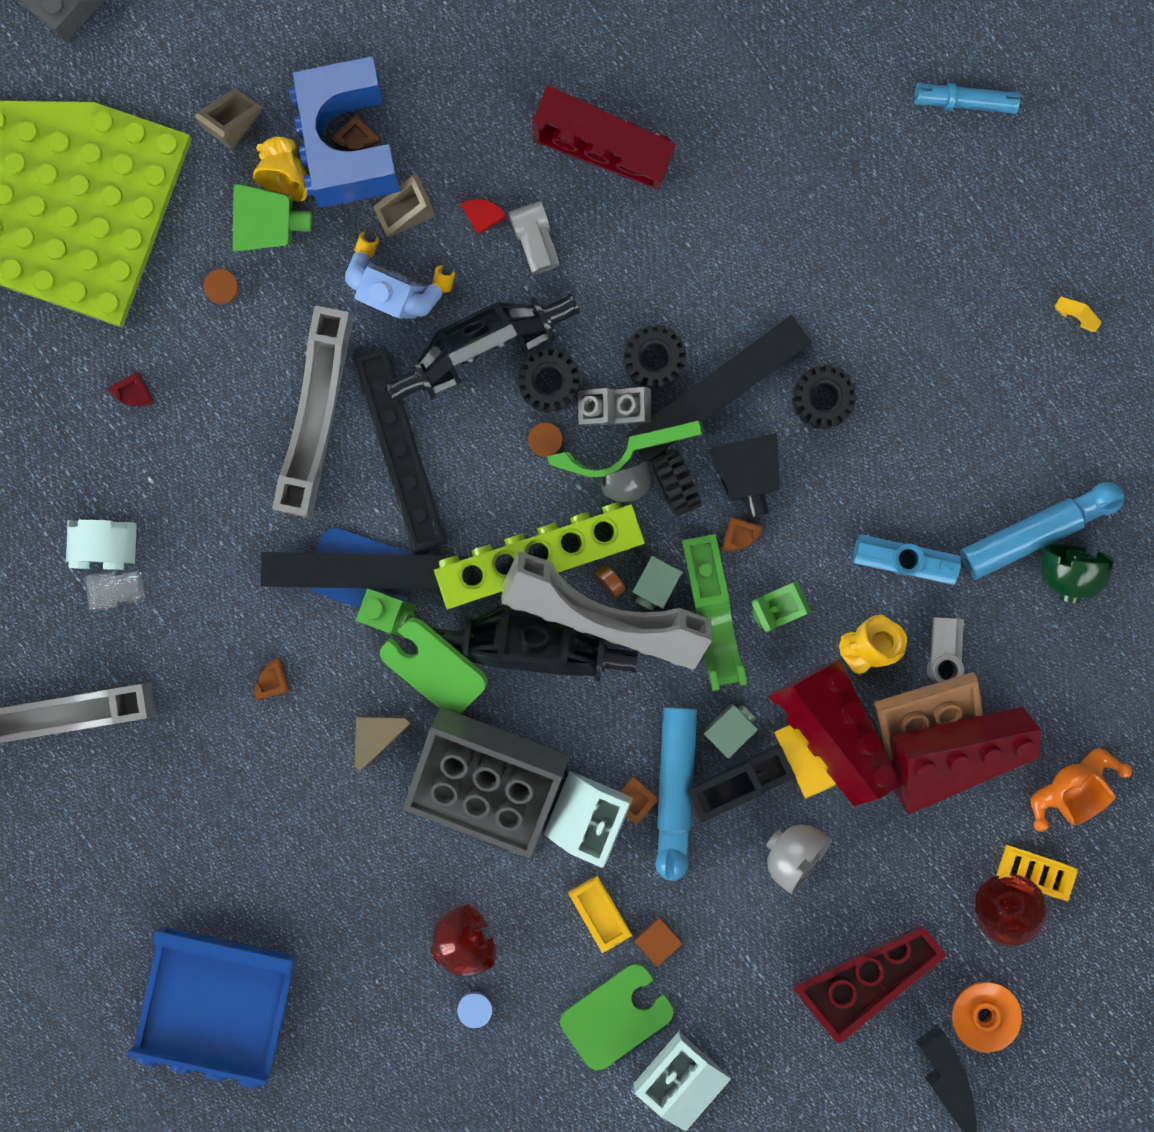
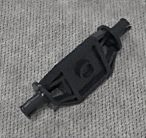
[385,293,580,403]
[432,604,638,682]

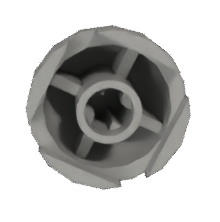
[766,824,832,895]

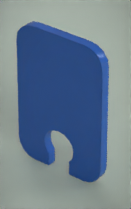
[310,528,413,608]

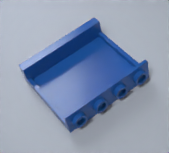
[127,926,297,1089]

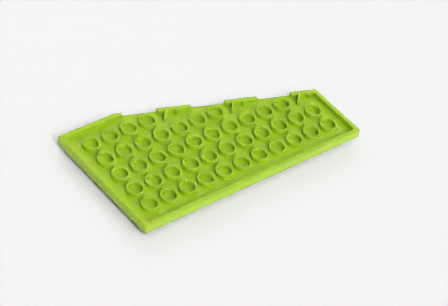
[0,101,192,328]

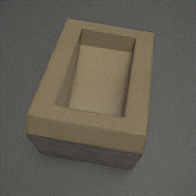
[196,88,262,151]
[373,174,435,237]
[355,716,413,771]

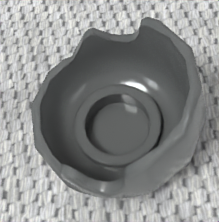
[599,460,652,503]

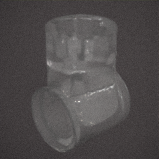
[84,571,145,611]

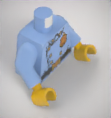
[345,231,455,319]

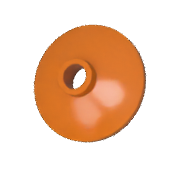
[952,982,1022,1053]

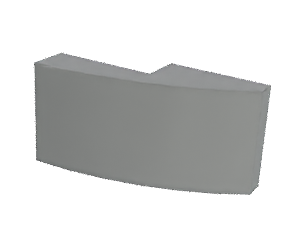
[578,387,651,425]

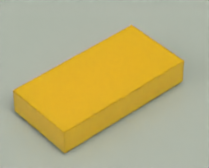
[568,874,632,953]

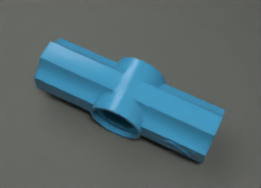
[852,534,961,585]

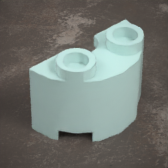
[66,520,137,570]

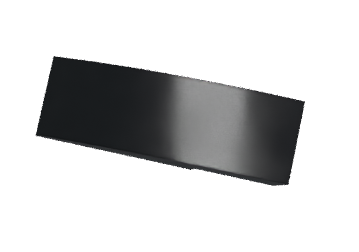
[687,744,796,822]
[915,1025,977,1132]

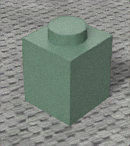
[632,556,682,612]
[702,704,758,759]

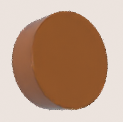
[203,269,240,305]
[528,422,562,458]
[594,565,625,599]

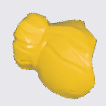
[253,137,309,202]
[839,614,907,674]

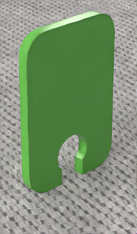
[380,618,488,714]
[560,963,673,1070]

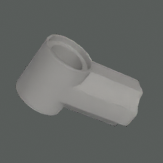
[508,201,560,275]
[927,617,964,683]

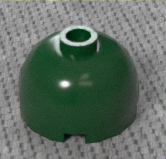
[1041,544,1115,603]

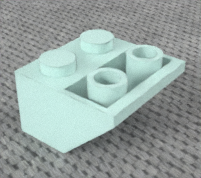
[544,771,633,868]
[633,1032,731,1131]

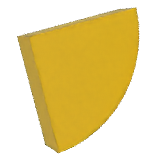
[1054,297,1102,332]

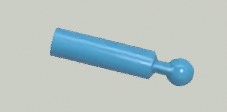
[960,481,1124,580]
[655,707,697,881]

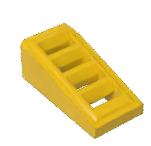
[996,845,1078,901]

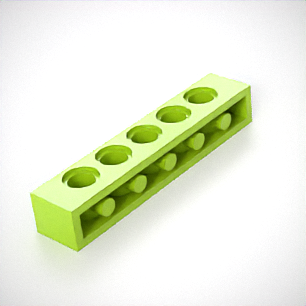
[434,502,645,610]

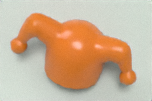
[1030,748,1132,832]

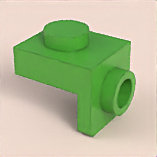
[752,581,812,633]
[356,588,416,637]

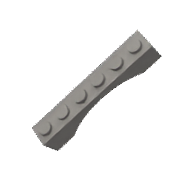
[272,305,354,519]
[501,551,712,670]
[0,683,157,743]

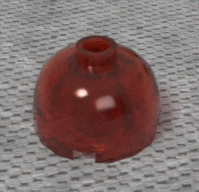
[975,874,1046,947]
[431,904,496,977]

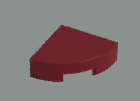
[107,372,156,407]

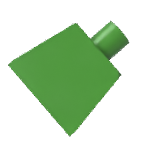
[233,184,313,251]

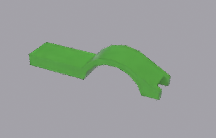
[547,421,704,477]
[682,534,747,692]

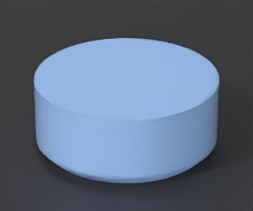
[457,991,493,1028]

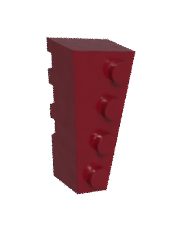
[532,85,676,191]
[768,660,902,806]
[893,707,1041,815]
[792,925,947,1045]

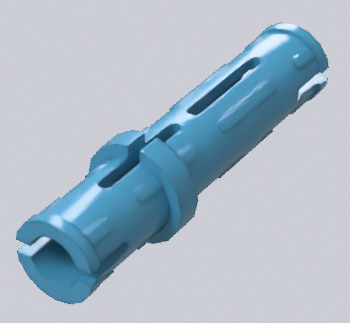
[914,82,1020,114]

